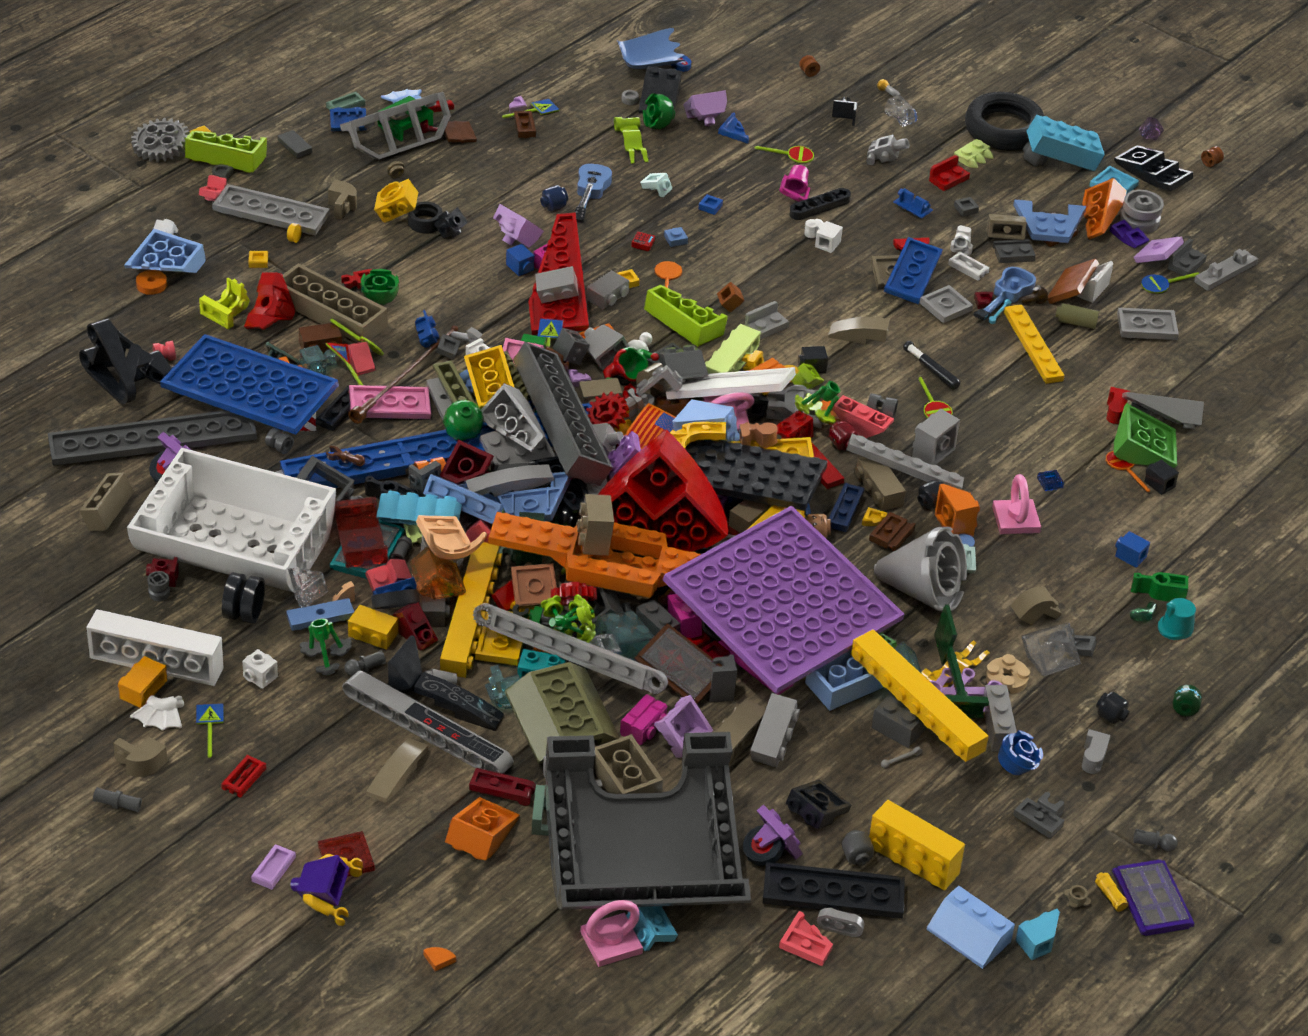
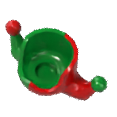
[603,347,659,381]

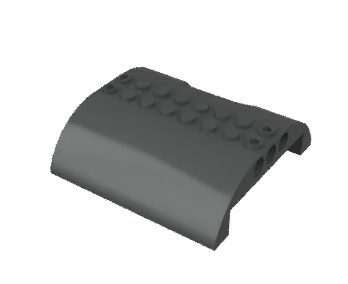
[545,732,751,910]

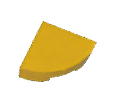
[862,507,888,526]

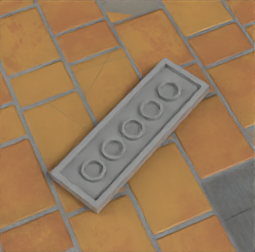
[212,184,330,236]

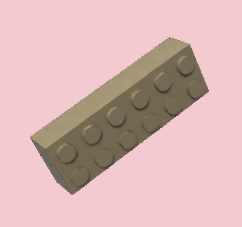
[283,263,388,343]

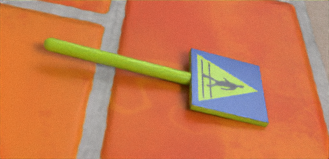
[502,99,559,119]
[538,319,563,347]
[196,704,224,758]

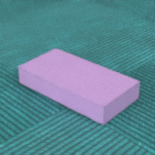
[251,844,296,890]

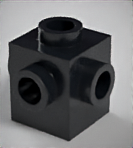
[434,207,468,239]

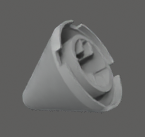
[874,527,967,611]

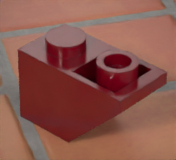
[391,602,438,651]

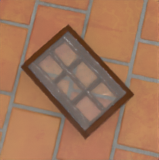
[634,623,722,705]

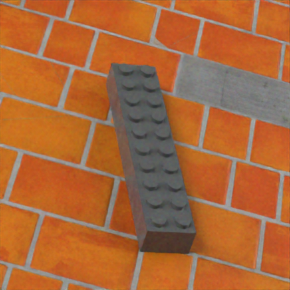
[513,342,613,486]

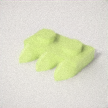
[954,139,994,168]

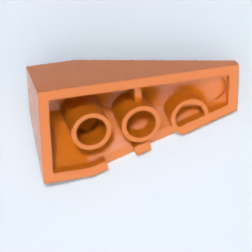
[1082,178,1127,239]

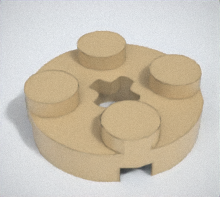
[986,654,1030,694]

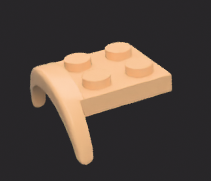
[416,515,487,560]

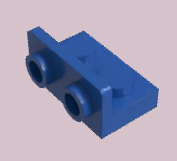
[330,107,367,131]

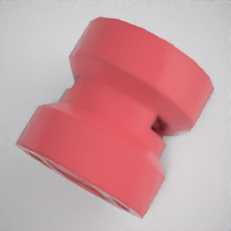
[153,341,176,361]

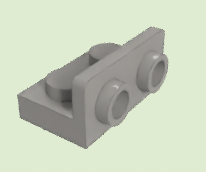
[745,301,789,339]

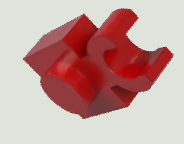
[341,269,372,289]

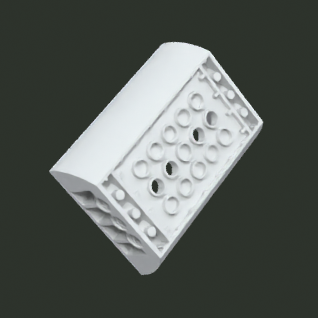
[127,448,336,593]

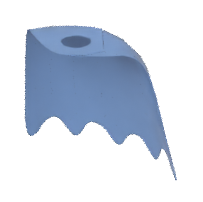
[617,28,686,69]

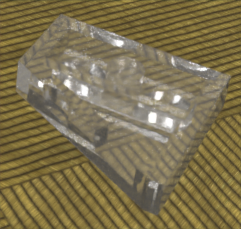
[288,567,328,608]

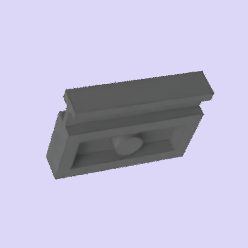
[993,239,1036,263]

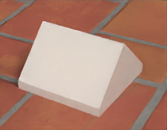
[1077,261,1113,303]

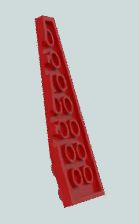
[528,212,589,335]

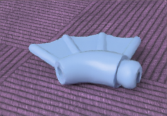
[381,89,422,103]

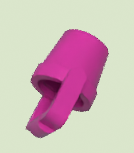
[779,165,810,202]

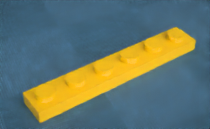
[1004,304,1065,384]

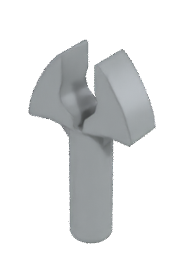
[451,327,484,343]

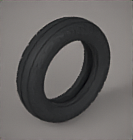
[965,92,1044,150]

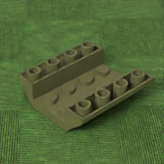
[505,662,620,764]

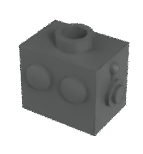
[553,328,590,365]

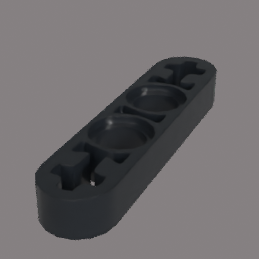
[789,188,851,220]

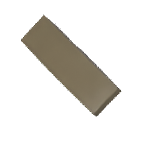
[828,317,890,345]

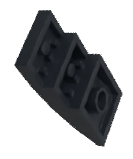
[1114,145,1193,192]

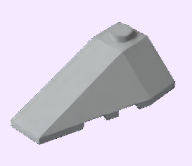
[481,383,546,452]
[1122,392,1204,429]

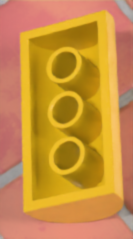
[464,345,515,409]

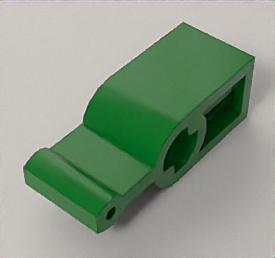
[1131,572,1189,602]

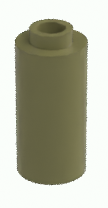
[1055,303,1099,329]

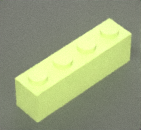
[705,324,761,374]

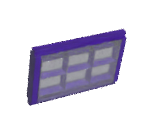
[1112,859,1195,936]

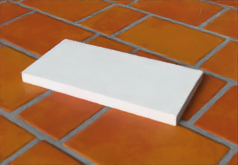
[666,367,796,399]

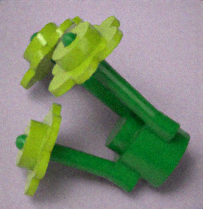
[794,381,841,424]

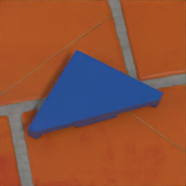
[718,113,749,144]

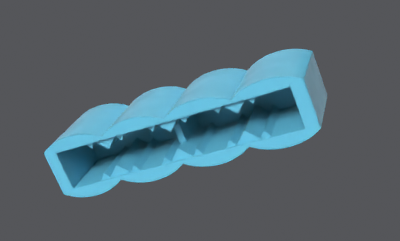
[376,491,462,525]

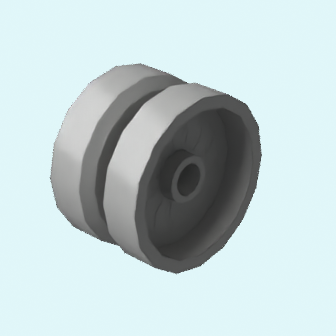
[1120,189,1164,234]

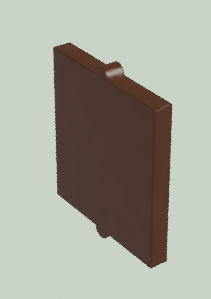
[444,121,477,143]

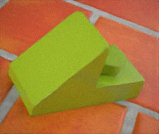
[791,363,824,389]

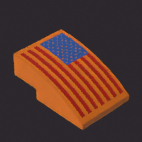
[624,403,676,449]

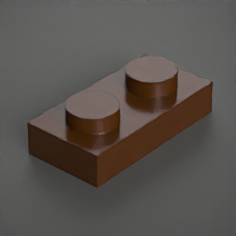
[514,111,536,138]

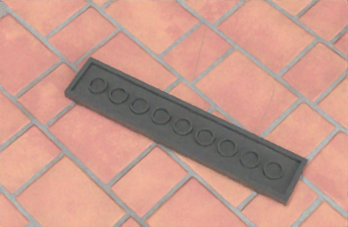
[48,410,257,466]

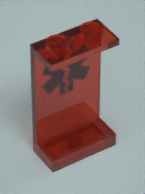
[335,497,388,568]

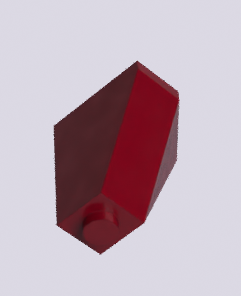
[440,440,494,485]

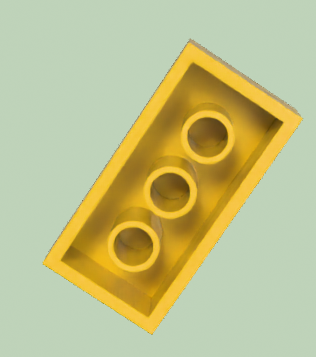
[869,800,965,891]

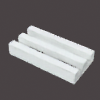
[948,252,989,281]

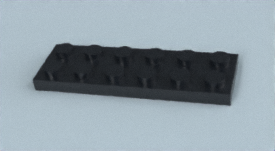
[762,862,905,919]

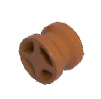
[799,55,820,77]
[1201,146,1224,167]

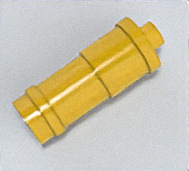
[1095,872,1129,912]

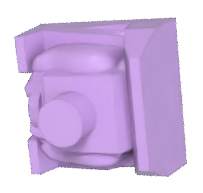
[683,90,727,126]
[493,204,544,248]
[654,695,714,758]

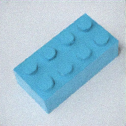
[1027,115,1105,171]

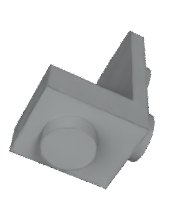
[636,365,683,397]

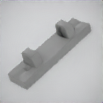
[1194,249,1258,291]

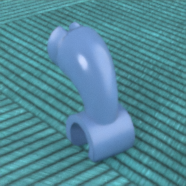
[459,370,474,394]

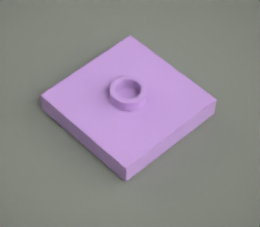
[1134,237,1184,263]

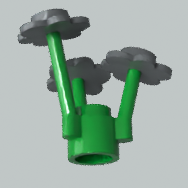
[300,618,352,675]

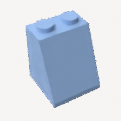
[672,399,739,442]

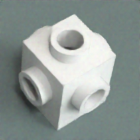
[242,649,278,689]

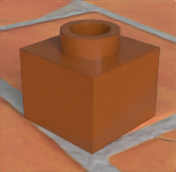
[717,282,745,312]

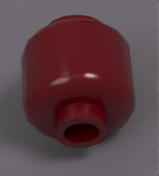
[829,421,858,451]

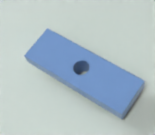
[286,598,354,631]

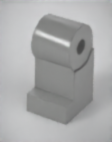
[1082,729,1110,774]

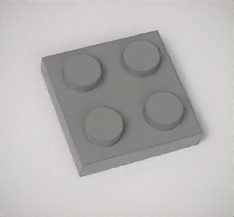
[920,285,973,323]

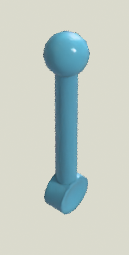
[989,299,1011,324]

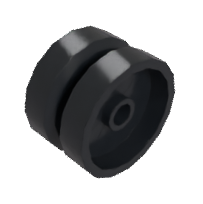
[222,572,265,624]

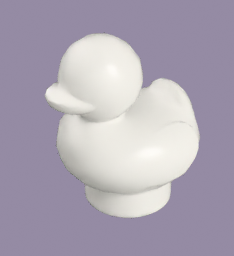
[628,332,653,351]

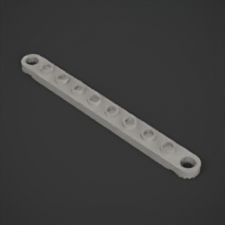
[473,603,668,694]

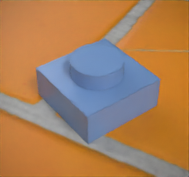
[664,227,688,247]

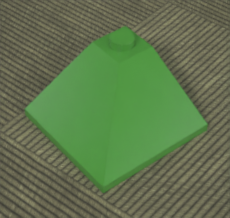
[1114,403,1177,468]

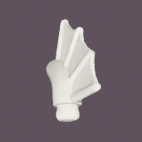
[130,695,184,731]

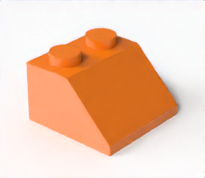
[934,484,980,536]

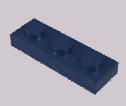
[828,483,864,532]

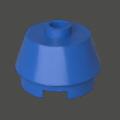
[998,730,1043,775]

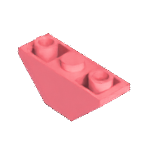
[833,395,894,438]

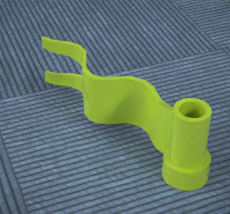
[614,117,649,164]

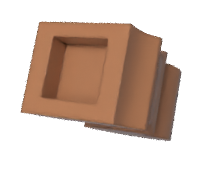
[739,422,778,448]

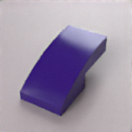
[1109,220,1149,248]

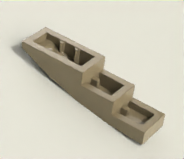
[366,738,429,803]

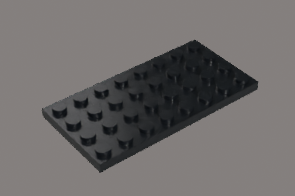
[685,439,827,511]

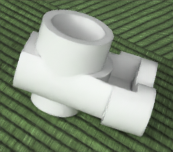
[950,225,973,255]

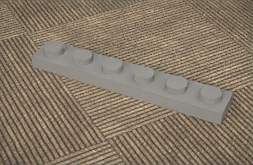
[847,434,964,489]

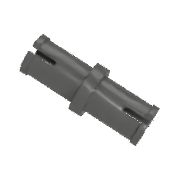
[93,787,142,812]

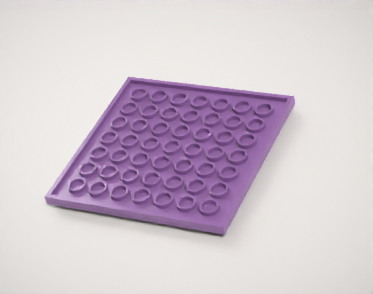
[663,506,904,694]

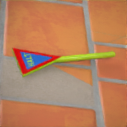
[326,343,363,385]

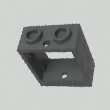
[296,456,355,516]

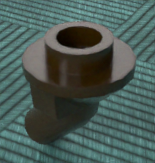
[1021,286,1048,304]

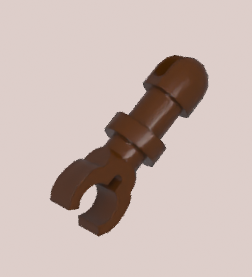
[326,446,365,466]

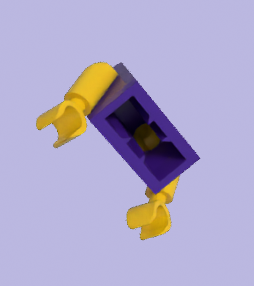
[290,854,363,926]

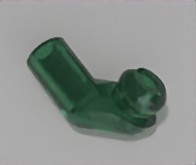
[1130,602,1158,622]

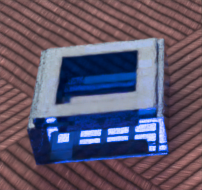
[1037,470,1064,491]

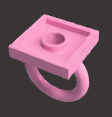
[702,392,754,432]
[992,474,1041,534]
[580,900,643,967]

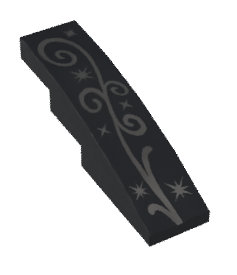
[414,672,504,731]

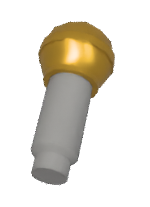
[877,79,901,98]

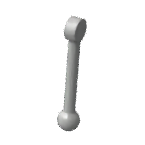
[881,746,922,768]

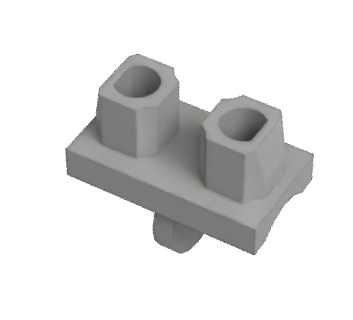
[625,388,655,423]

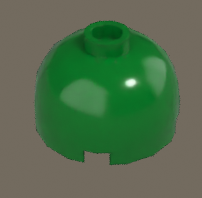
[643,93,675,129]
[361,269,399,305]
[443,400,484,441]

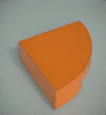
[423,947,456,971]

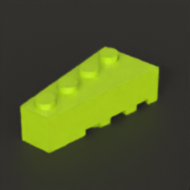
[185,131,267,173]
[644,285,728,347]

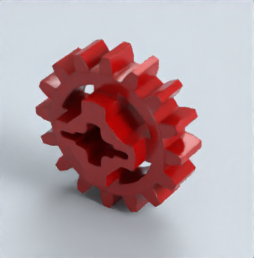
[586,392,630,430]
[550,582,597,607]

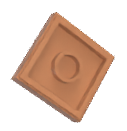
[511,563,557,609]

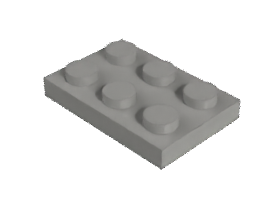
[1117,308,1179,340]

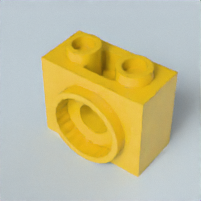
[374,179,418,223]

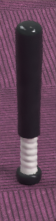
[903,341,960,389]

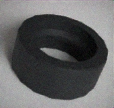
[408,201,443,234]

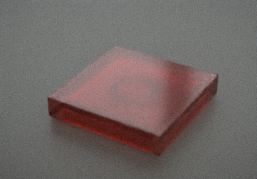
[317,831,375,877]

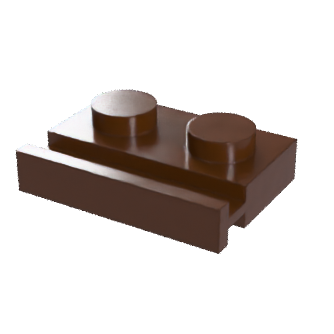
[869,512,916,552]

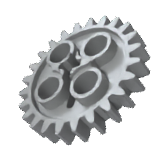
[131,118,190,162]

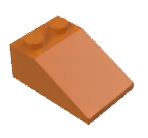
[445,797,520,861]

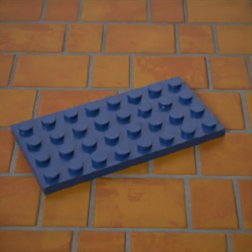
[160,334,339,435]

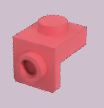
[199,175,227,201]

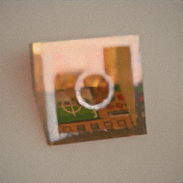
[410,546,466,600]

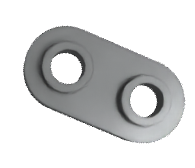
[817,908,865,937]

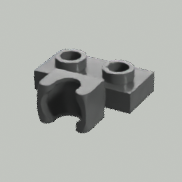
[1013,792,1065,839]

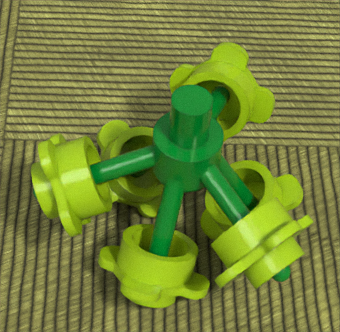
[540,594,596,643]

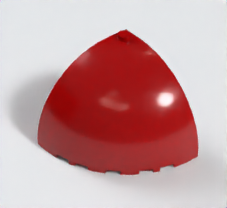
[598,429,728,552]

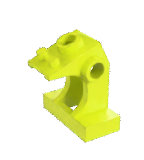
[199,278,250,330]

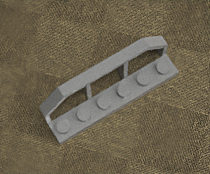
[340,92,451,160]

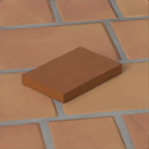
[1048,258,1099,304]

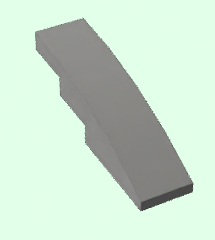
[466,464,554,497]

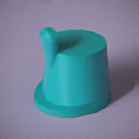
[1158,598,1196,640]

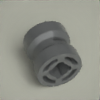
[265,428,294,454]
[147,571,170,601]

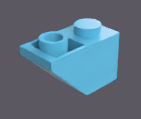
[1015,909,1060,960]

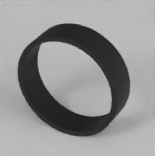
[371,589,420,610]

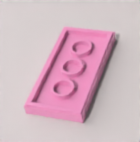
[349,385,431,419]

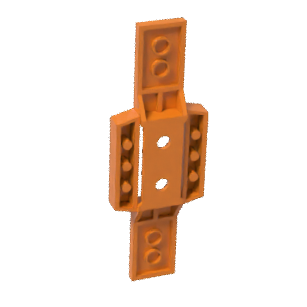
[488,512,701,598]

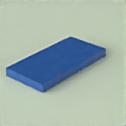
[884,237,943,304]

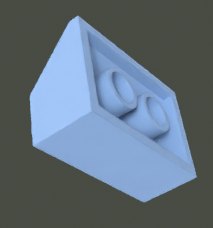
[927,886,1015,969]

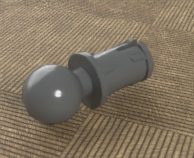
[344,650,386,676]
[1133,829,1178,851]

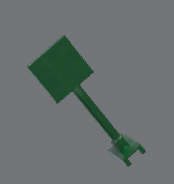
[934,604,989,718]

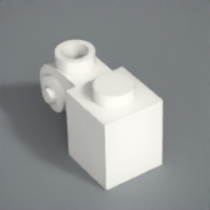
[804,219,843,253]

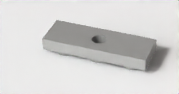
[426,378,452,420]

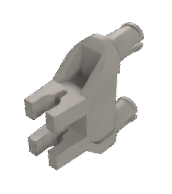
[766,385,823,428]

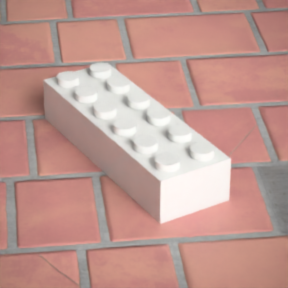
[87,609,224,686]

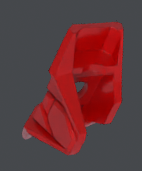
[244,272,295,330]

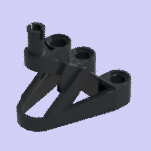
[79,319,175,404]

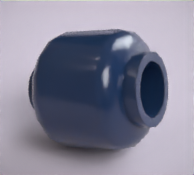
[540,185,569,211]

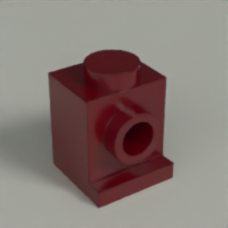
[146,557,179,587]

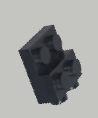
[786,780,852,829]

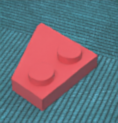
[779,911,833,966]

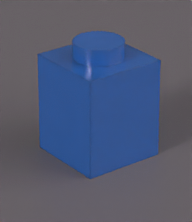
[506,244,535,276]
[1115,531,1150,568]

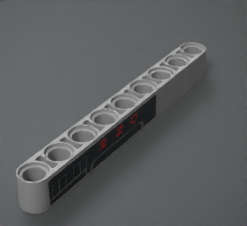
[342,671,514,774]

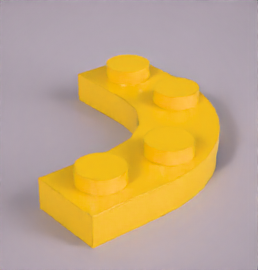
[670,422,726,448]

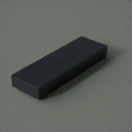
[316,386,350,431]

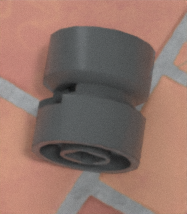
[867,393,898,424]

